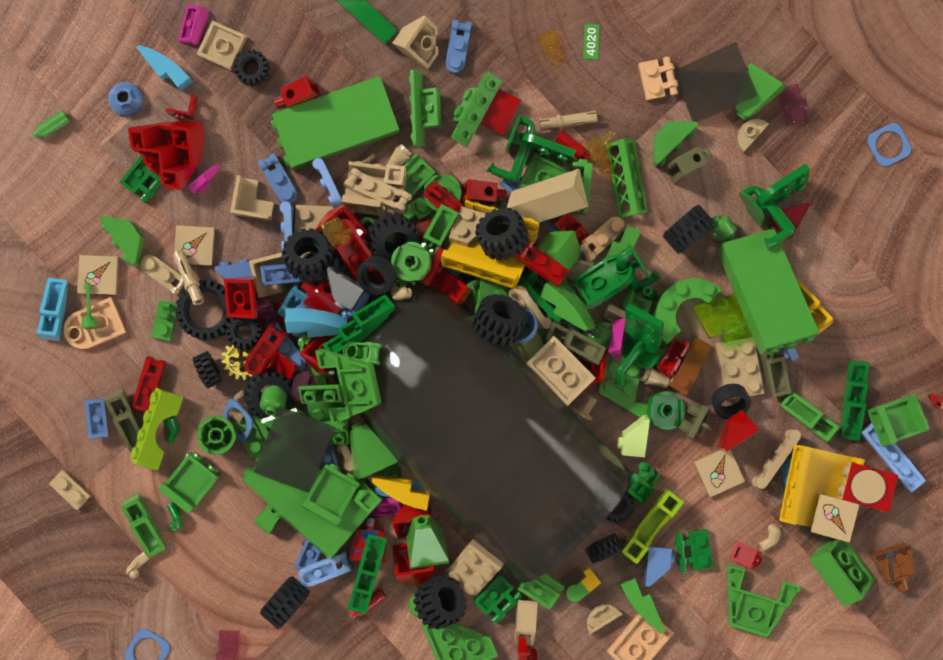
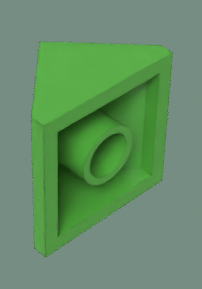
[537,231,582,270]

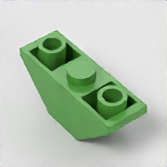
[652,121,698,167]
[100,216,145,267]

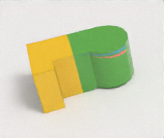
[565,565,601,602]

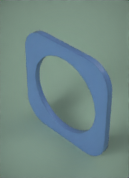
[867,123,911,167]
[222,399,254,443]
[125,629,170,660]

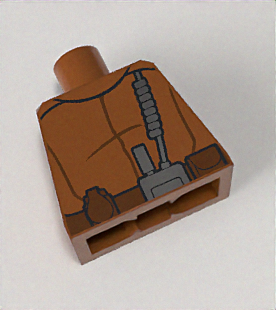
[870,542,915,592]

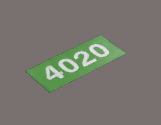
[583,24,600,60]

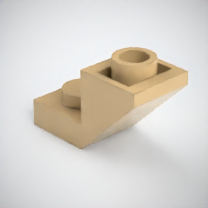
[514,600,538,646]

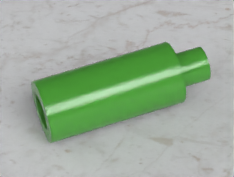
[32,110,71,139]

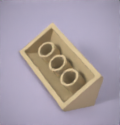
[506,169,588,223]

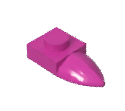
[187,163,220,195]

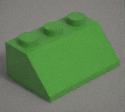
[809,538,875,607]

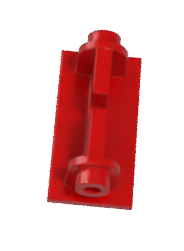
[423,181,464,212]
[657,337,690,379]

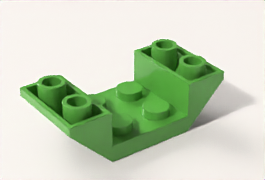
[298,385,350,445]

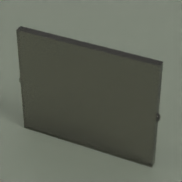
[673,42,757,122]
[253,406,335,493]

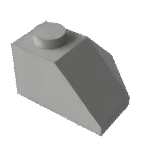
[326,266,364,310]

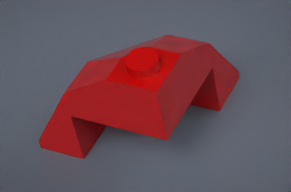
[128,121,205,190]

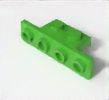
[409,69,441,148]
[451,71,502,147]

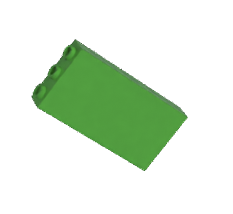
[271,76,400,171]
[717,228,819,355]
[242,436,369,559]

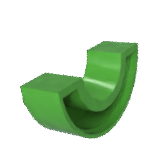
[653,278,722,345]

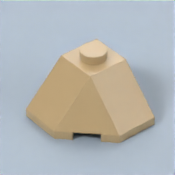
[392,16,439,69]

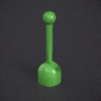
[82,283,98,329]

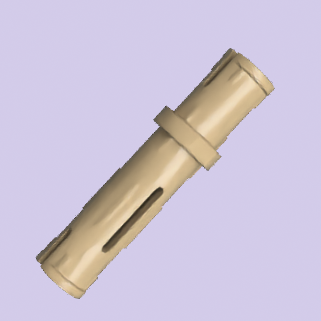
[539,110,597,131]
[173,250,205,305]

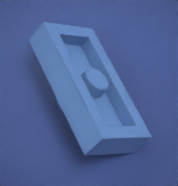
[84,399,108,440]

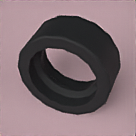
[357,256,396,295]
[711,383,751,420]

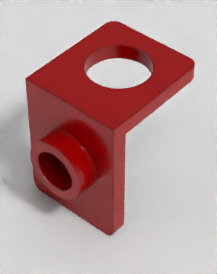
[165,94,198,120]
[259,351,297,380]

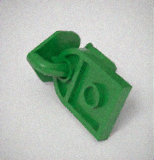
[486,115,576,182]
[739,163,810,249]
[572,244,661,310]
[517,255,562,323]
[615,304,664,388]

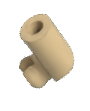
[389,283,412,301]
[758,524,781,552]
[126,551,151,579]

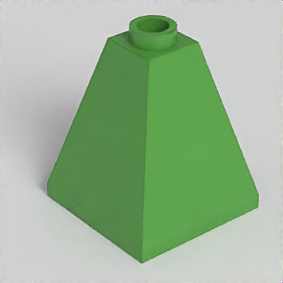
[735,63,787,120]
[349,421,398,479]
[406,515,449,570]

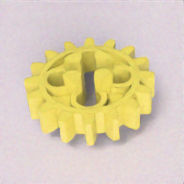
[221,345,254,380]

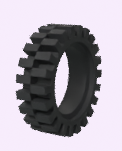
[175,280,235,340]

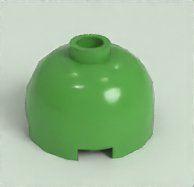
[197,416,237,455]

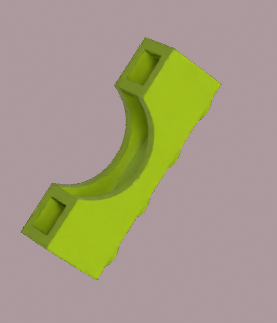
[130,388,183,471]
[620,489,684,564]

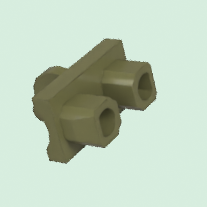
[678,403,713,439]

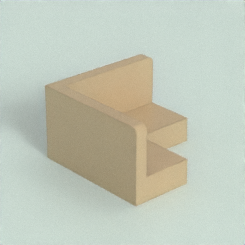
[230,175,275,222]
[249,252,286,298]

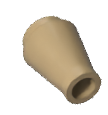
[386,144,413,166]
[640,367,670,388]

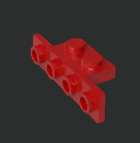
[334,219,385,283]

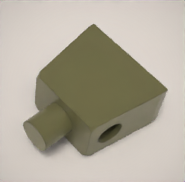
[664,147,712,184]

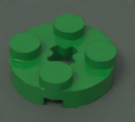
[647,391,685,430]

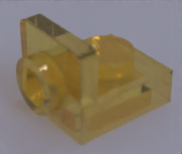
[321,217,353,247]

